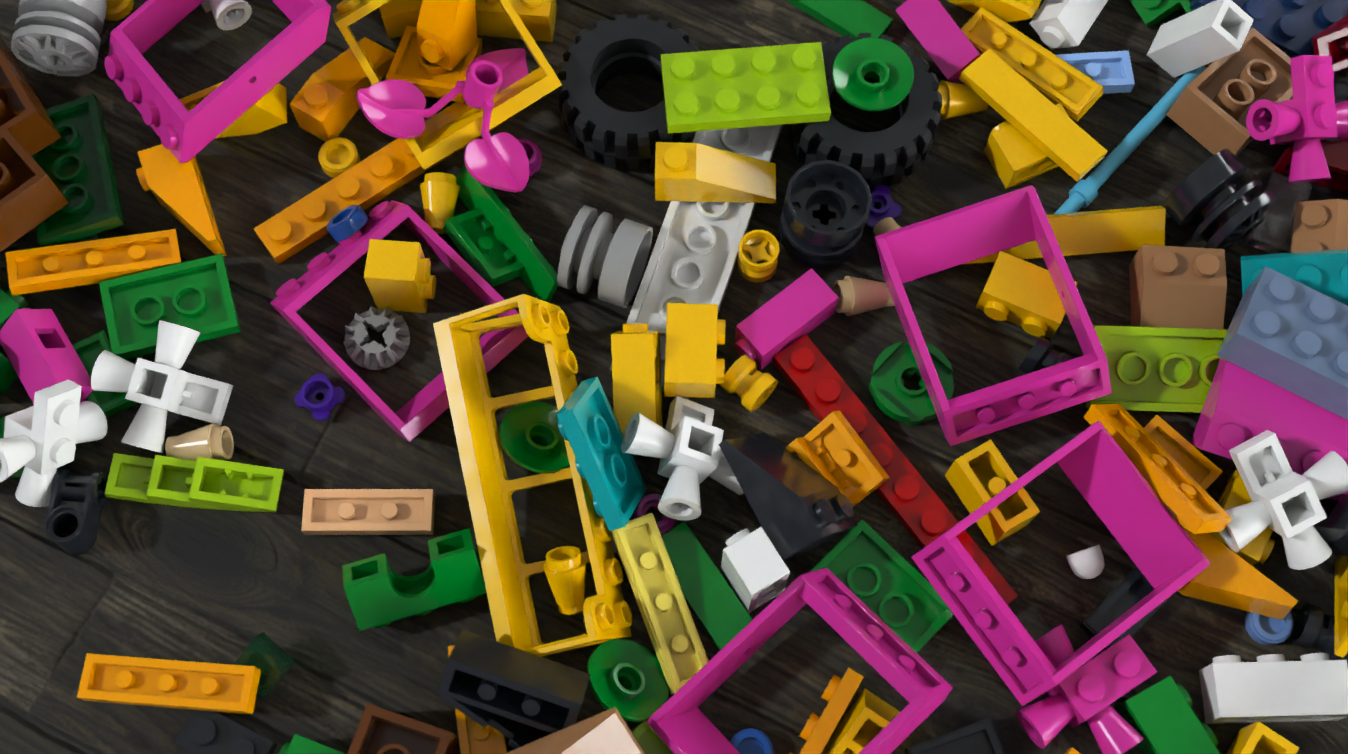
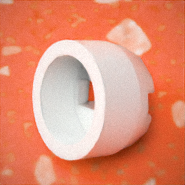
[1066,545,1105,579]

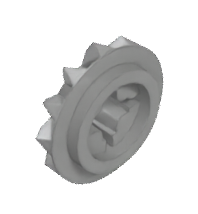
[343,306,410,370]

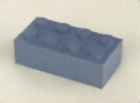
[1217,266,1348,420]

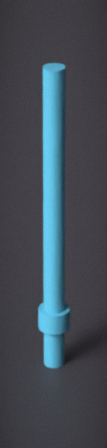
[1054,66,1206,214]

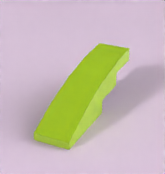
[104,453,284,513]

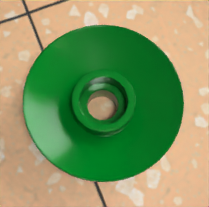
[832,37,914,111]
[499,402,570,474]
[587,639,669,722]

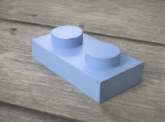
[1056,50,1135,94]

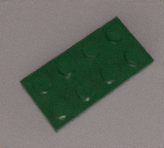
[31,94,124,247]

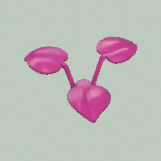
[357,48,530,192]

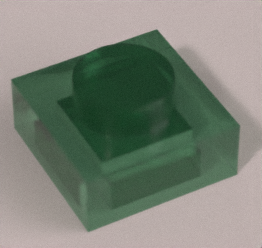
[234,632,295,698]

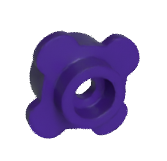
[866,185,901,228]
[295,373,345,421]

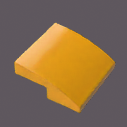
[786,410,890,506]

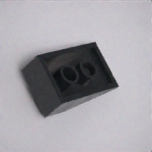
[719,433,858,560]

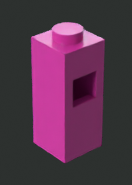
[895,0,981,85]
[734,268,839,370]
[0,308,93,404]

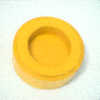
[318,137,360,178]

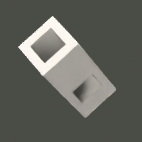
[1030,0,1108,50]
[1147,0,1254,78]

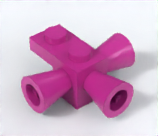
[1246,55,1348,183]
[1016,624,1157,754]

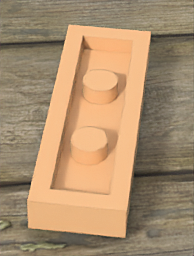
[301,489,435,535]

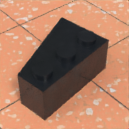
[437,629,591,749]

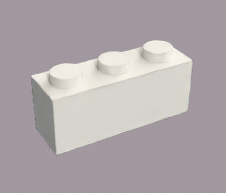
[1199,653,1348,724]

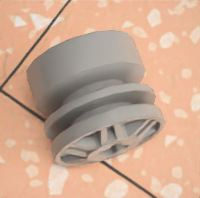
[11,0,107,77]
[557,205,653,308]

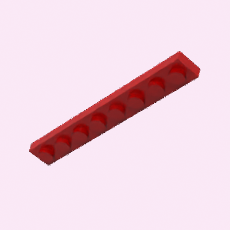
[772,334,1018,605]

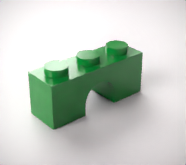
[342,528,487,631]

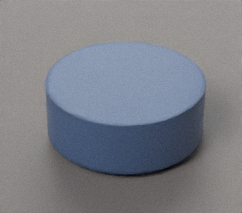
[1245,612,1294,646]

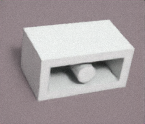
[721,527,790,613]

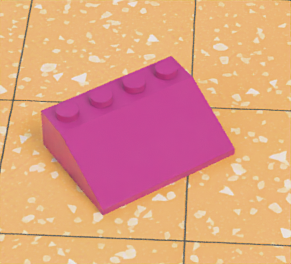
[1190,358,1348,494]

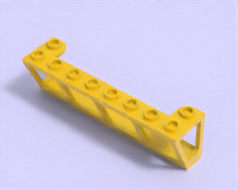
[433,294,632,657]

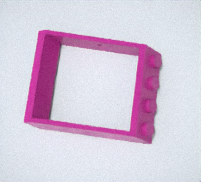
[105,0,331,163]
[875,185,1112,446]
[270,200,529,442]
[911,420,1211,706]
[647,567,953,754]

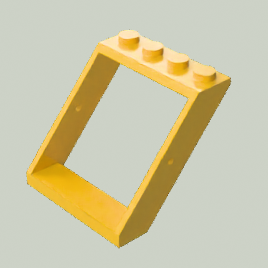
[333,0,562,170]

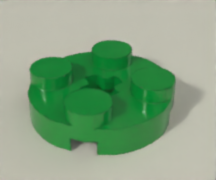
[869,342,954,426]

